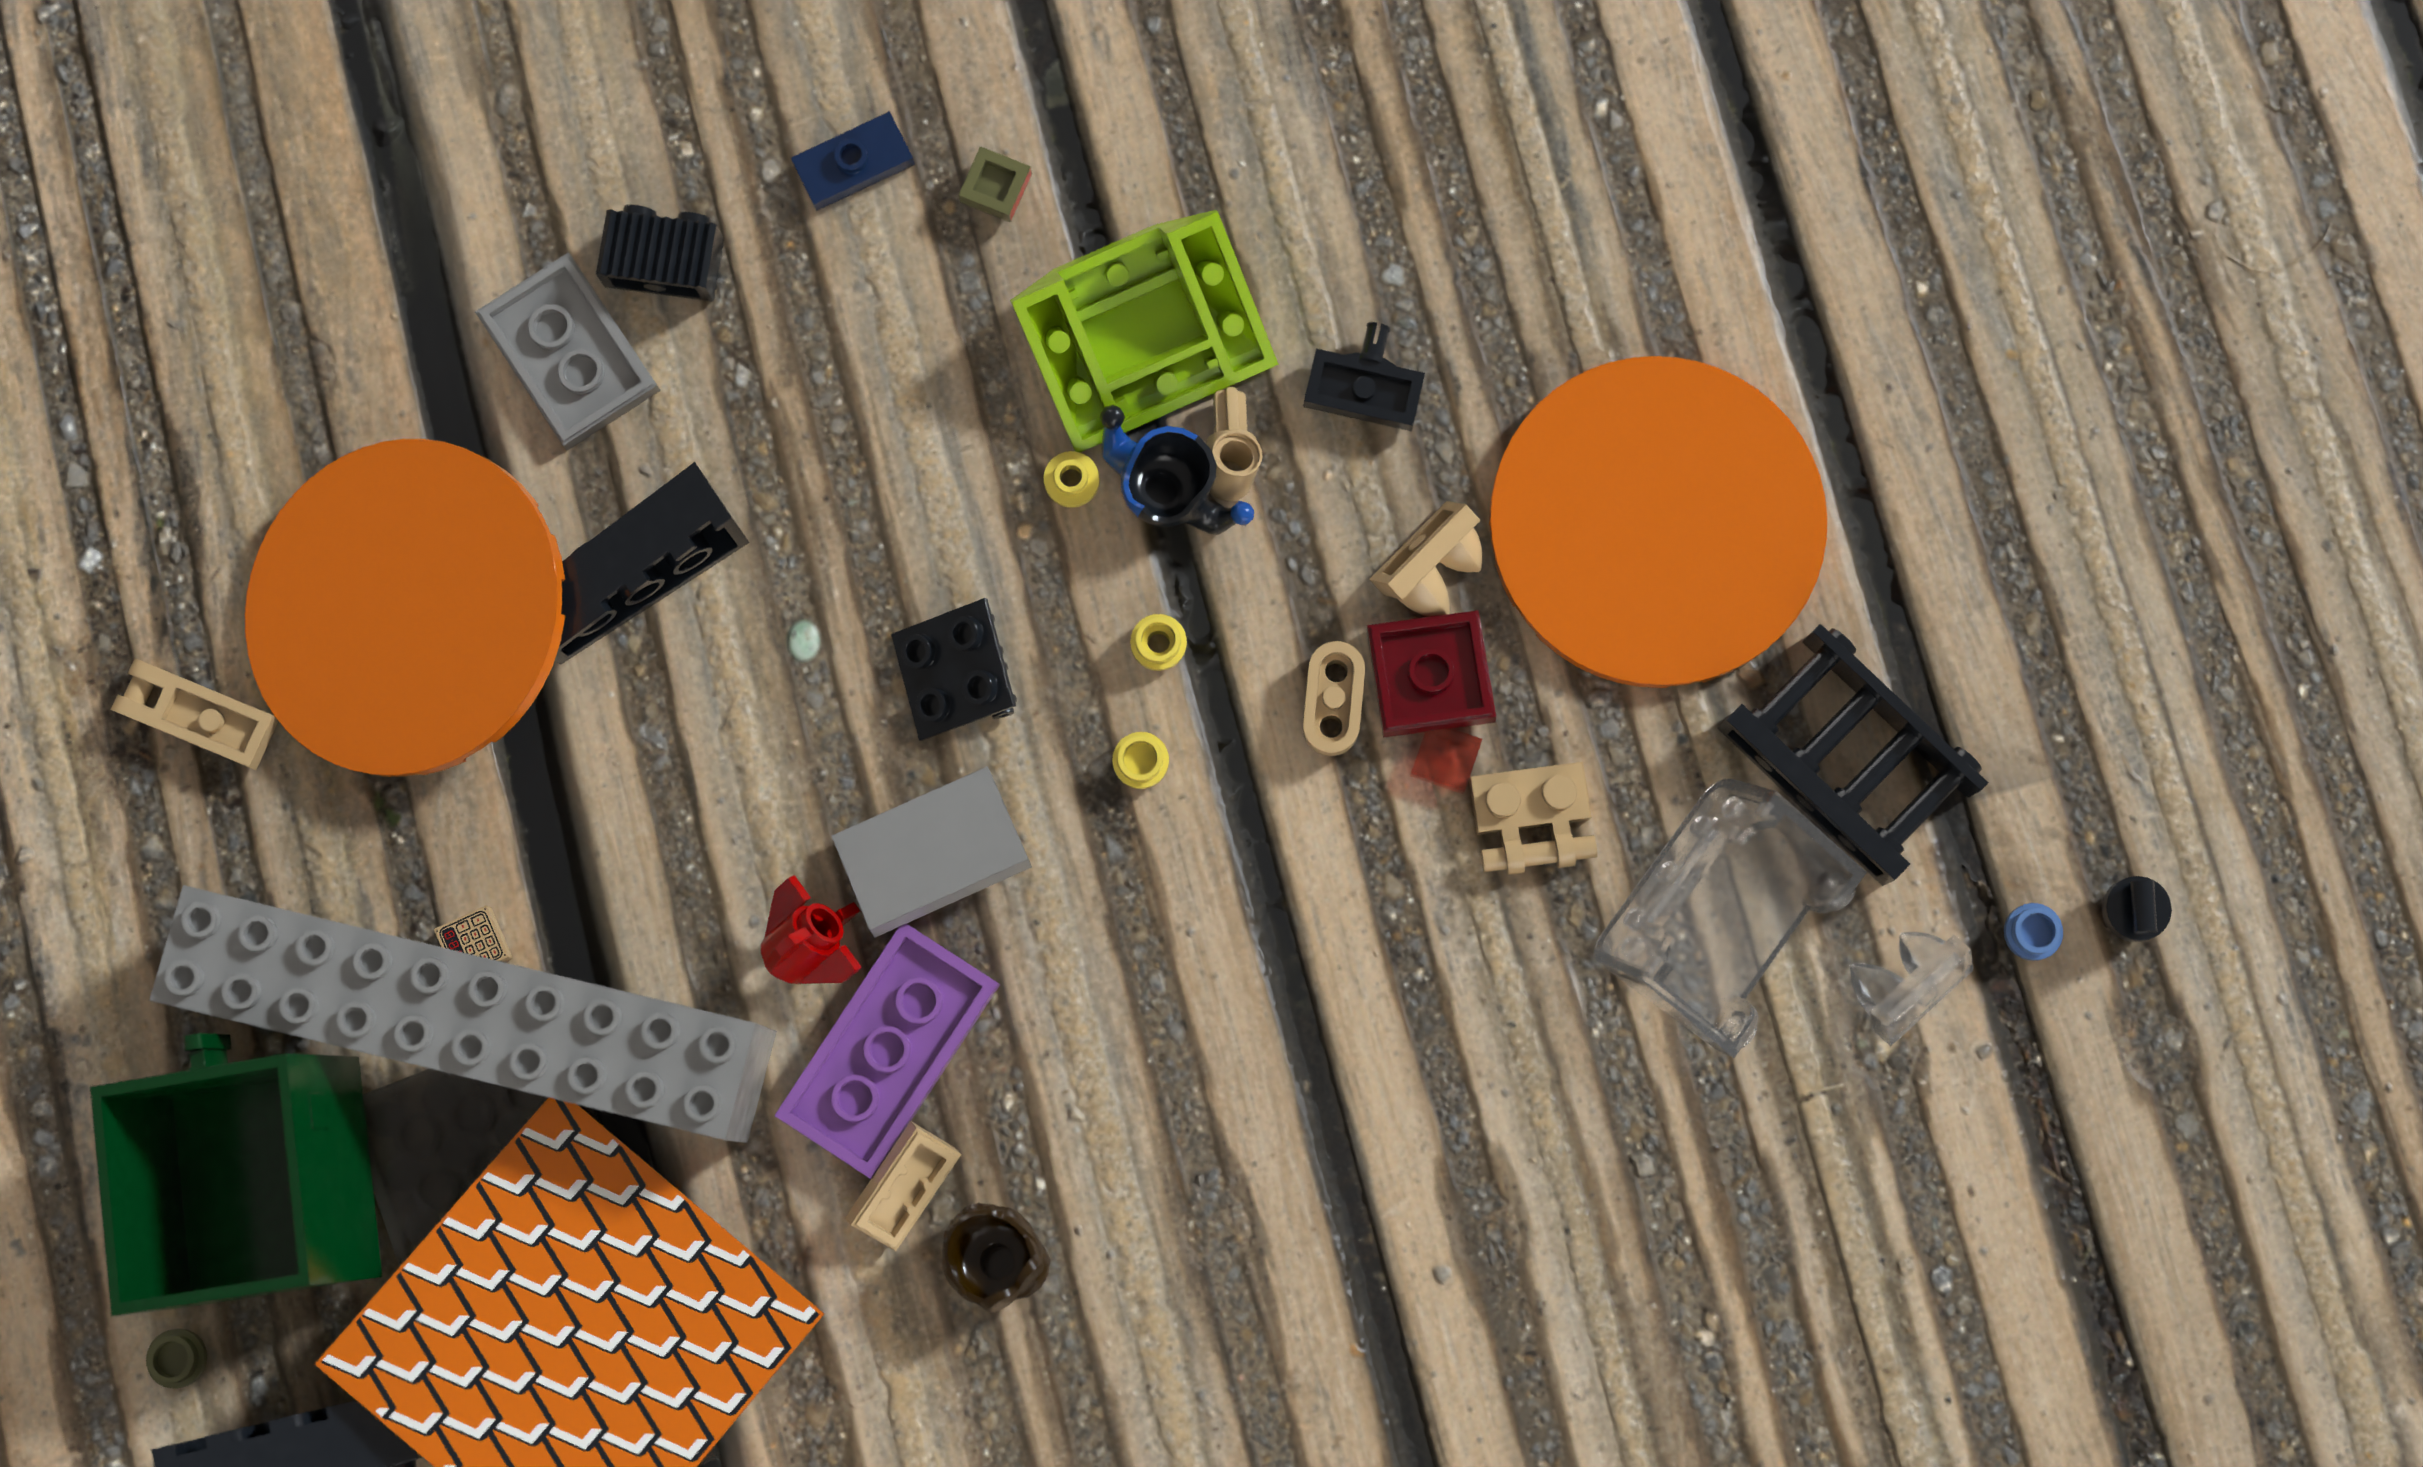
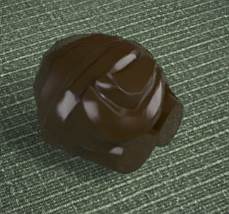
[941,1203,1050,1313]

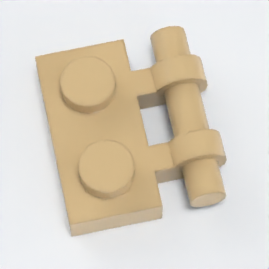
[1469,762,1597,875]

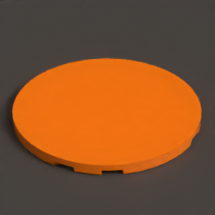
[1489,356,1827,688]
[245,439,565,777]

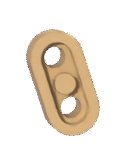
[1303,641,1365,756]

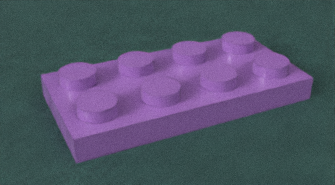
[774,924,1000,1179]

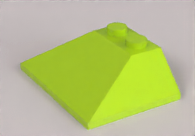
[1010,210,1279,453]

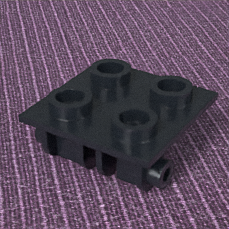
[891,598,1017,741]

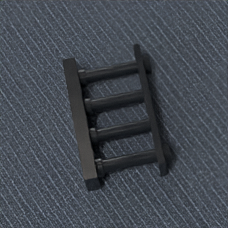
[1717,624,1989,886]

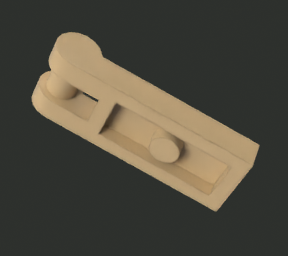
[110,658,279,770]

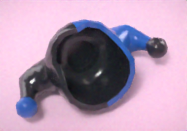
[1100,405,1254,535]

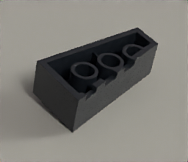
[555,462,750,665]
[151,1400,423,1467]

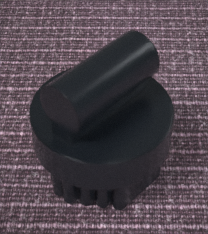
[2102,876,2172,942]

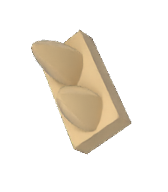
[1369,501,1482,617]

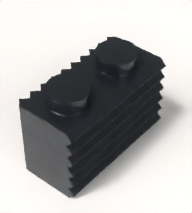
[596,205,724,301]

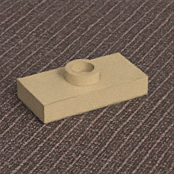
[845,1121,961,1251]

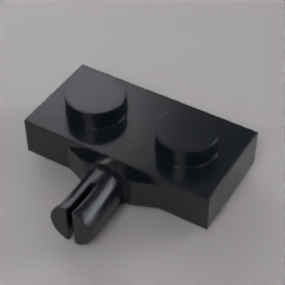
[1303,322,1425,431]

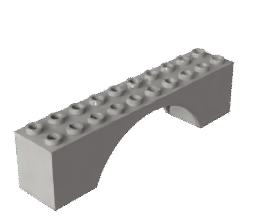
[149,885,777,1143]

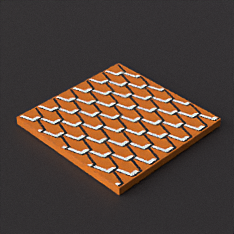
[315,1097,825,1467]

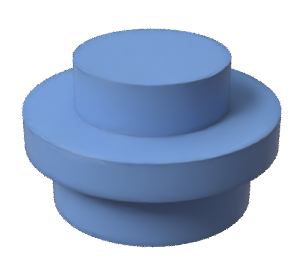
[2004,903,2063,961]

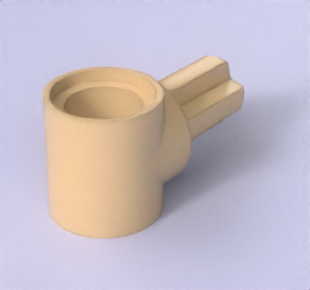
[1206,387,1262,501]

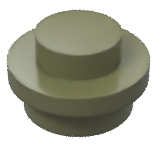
[146,1329,207,1389]

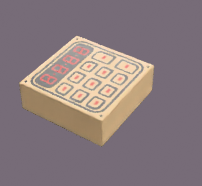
[434,905,513,962]

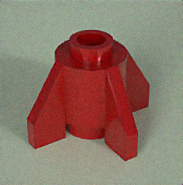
[761,875,862,984]

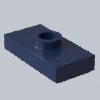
[791,111,915,211]

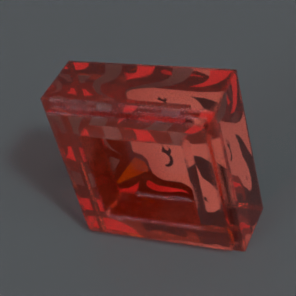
[1410,728,1482,794]

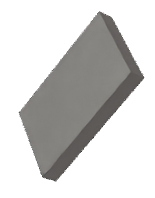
[475,252,661,450]
[832,766,1032,938]

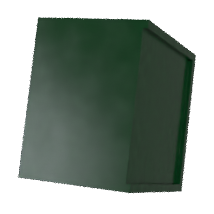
[90,1033,382,1316]

